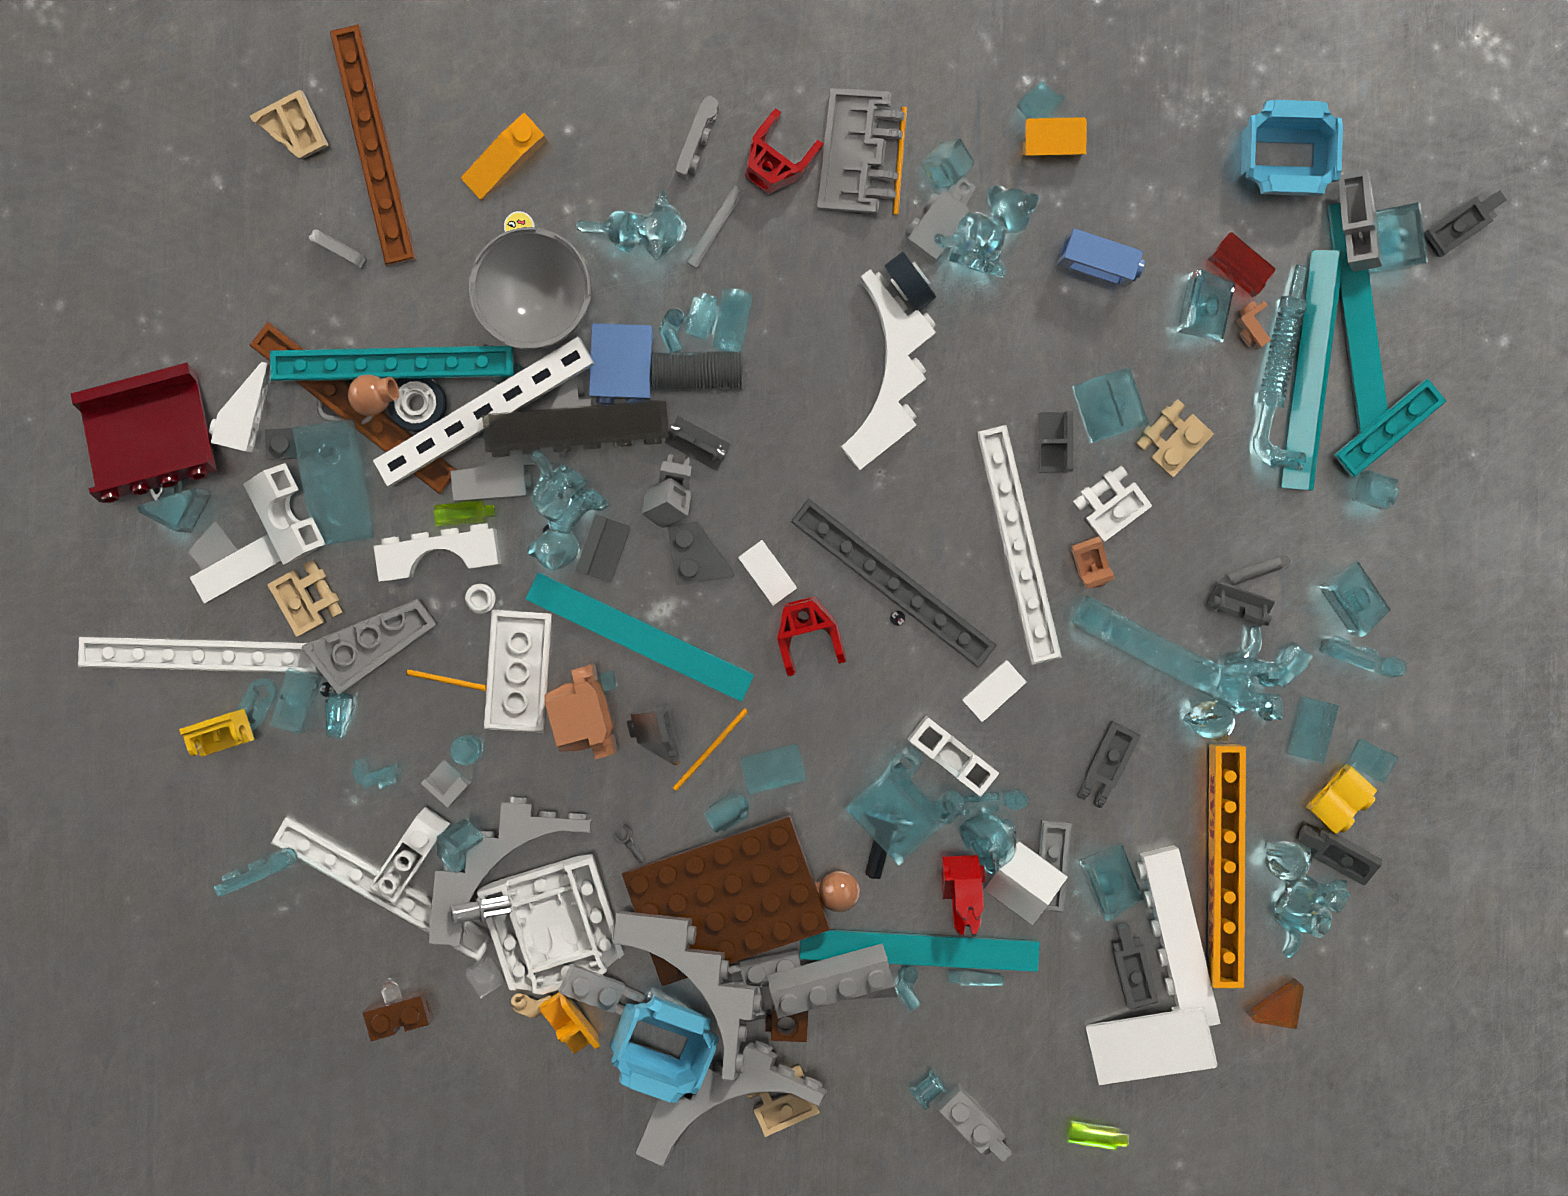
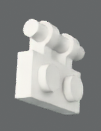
[1073,466,1152,542]

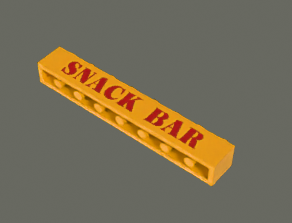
[1208,744,1246,988]

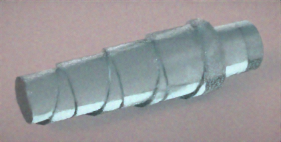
[948,969,1004,986]

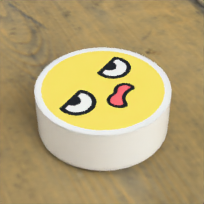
[504,211,535,232]

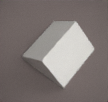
[984,841,1068,925]

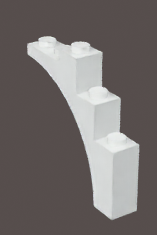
[841,269,936,471]

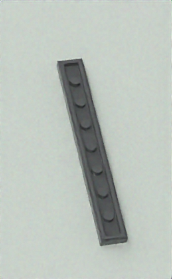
[790,498,997,668]

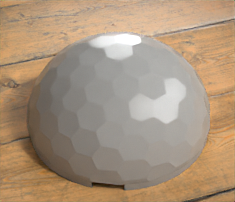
[469,227,591,350]

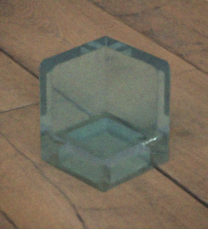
[1016,81,1066,118]
[921,138,974,188]
[1346,739,1399,783]
[437,819,483,873]

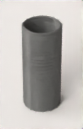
[652,351,743,391]

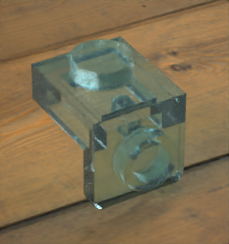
[352,757,402,789]

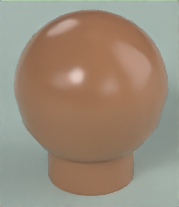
[348,375,399,416]
[815,871,860,913]

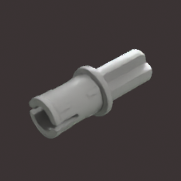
[450,896,512,925]

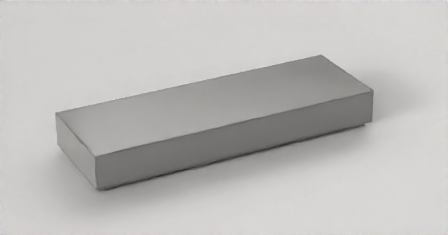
[1038,820,1072,913]

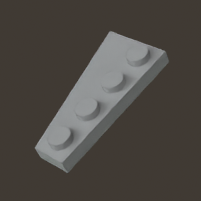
[302,599,436,695]

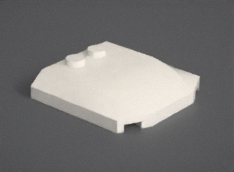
[477,854,624,995]

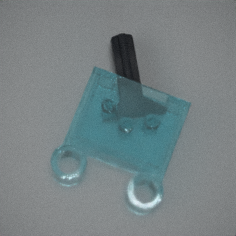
[845,746,965,879]

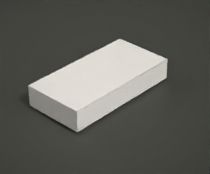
[738,540,797,606]
[962,660,1027,722]

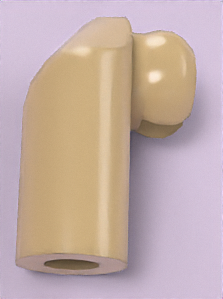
[510,993,552,1019]

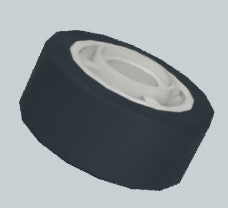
[884,252,936,310]
[387,379,447,432]

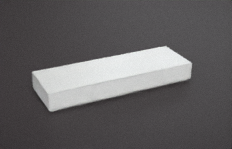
[190,534,282,604]

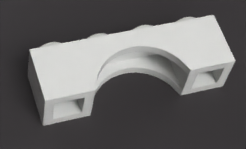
[373,523,502,582]

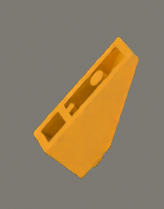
[460,112,548,201]

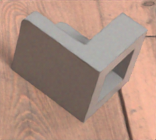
[641,477,692,528]
[421,760,471,808]

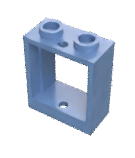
[1057,228,1145,287]

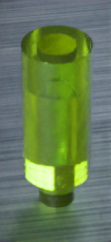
[434,501,496,526]
[1068,1120,1129,1150]

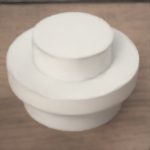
[465,584,496,614]

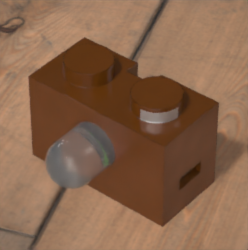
[363,981,434,1042]

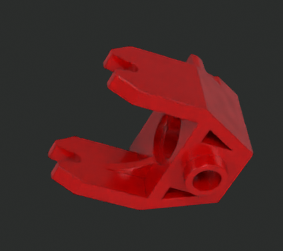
[745,108,824,194]
[777,596,847,676]
[941,855,985,937]

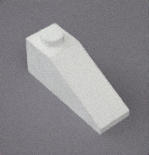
[209,362,270,453]

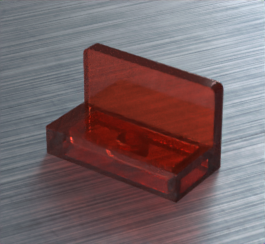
[1207,232,1275,298]

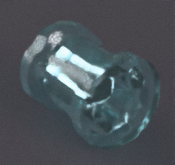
[909,1070,949,1110]

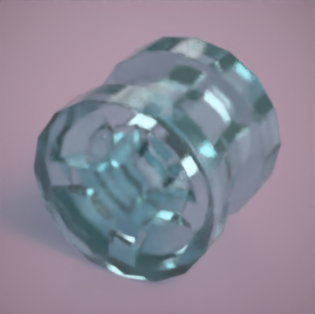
[450,734,483,766]

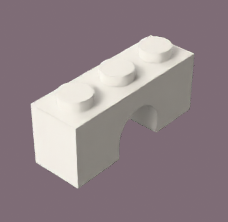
[243,463,325,565]
[907,715,999,797]

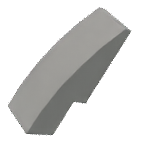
[1338,169,1383,272]

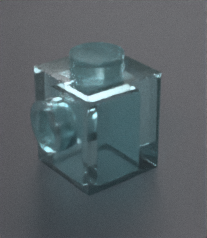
[1352,470,1399,509]

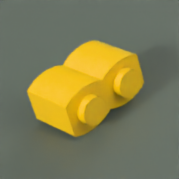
[1305,764,1377,834]

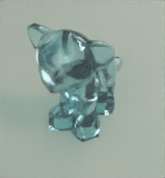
[934,185,1040,279]
[576,190,688,260]
[528,451,610,571]
[1183,625,1283,742]
[1265,840,1350,958]

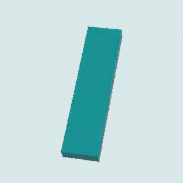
[1333,378,1447,478]

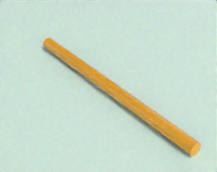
[893,106,907,215]
[406,669,487,691]
[672,708,748,791]

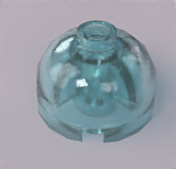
[959,813,1017,874]

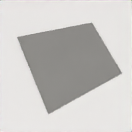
[188,521,238,570]

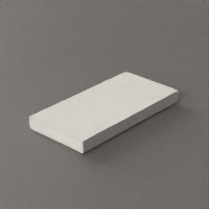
[484,610,552,733]
[1086,1006,1218,1085]

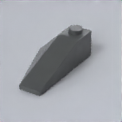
[627,704,681,765]

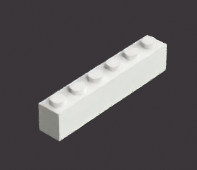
[1137,845,1221,1026]

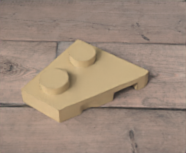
[250,90,329,159]

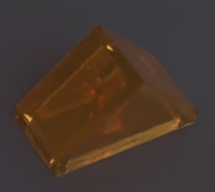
[1246,978,1304,1029]

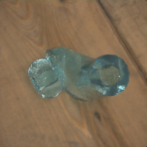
[659,308,685,353]
[895,966,921,1011]

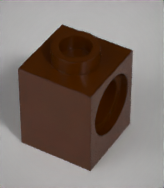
[765,1005,808,1042]

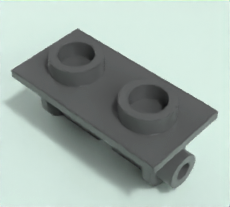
[664,416,731,471]
[1207,581,1275,627]

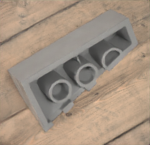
[767,943,897,1019]

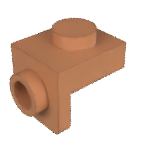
[1235,300,1271,350]
[1071,536,1115,589]

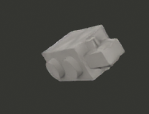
[906,177,976,263]
[937,1083,1012,1162]

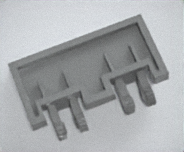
[817,88,905,214]

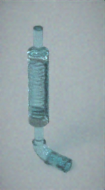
[1253,264,1308,471]

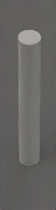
[687,186,744,268]

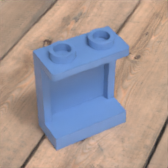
[589,323,654,405]

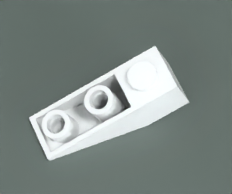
[369,807,450,904]

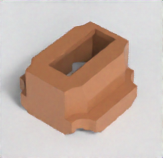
[544,663,618,759]

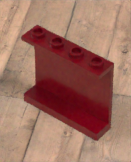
[70,362,217,503]

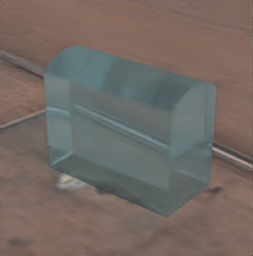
[599,670,618,691]

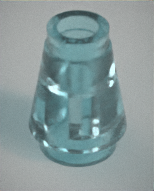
[1271,642,1313,688]
[325,692,355,738]

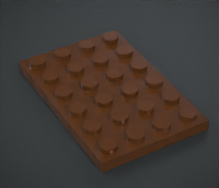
[622,815,831,986]

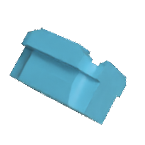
[1240,100,1343,196]
[609,996,719,1103]

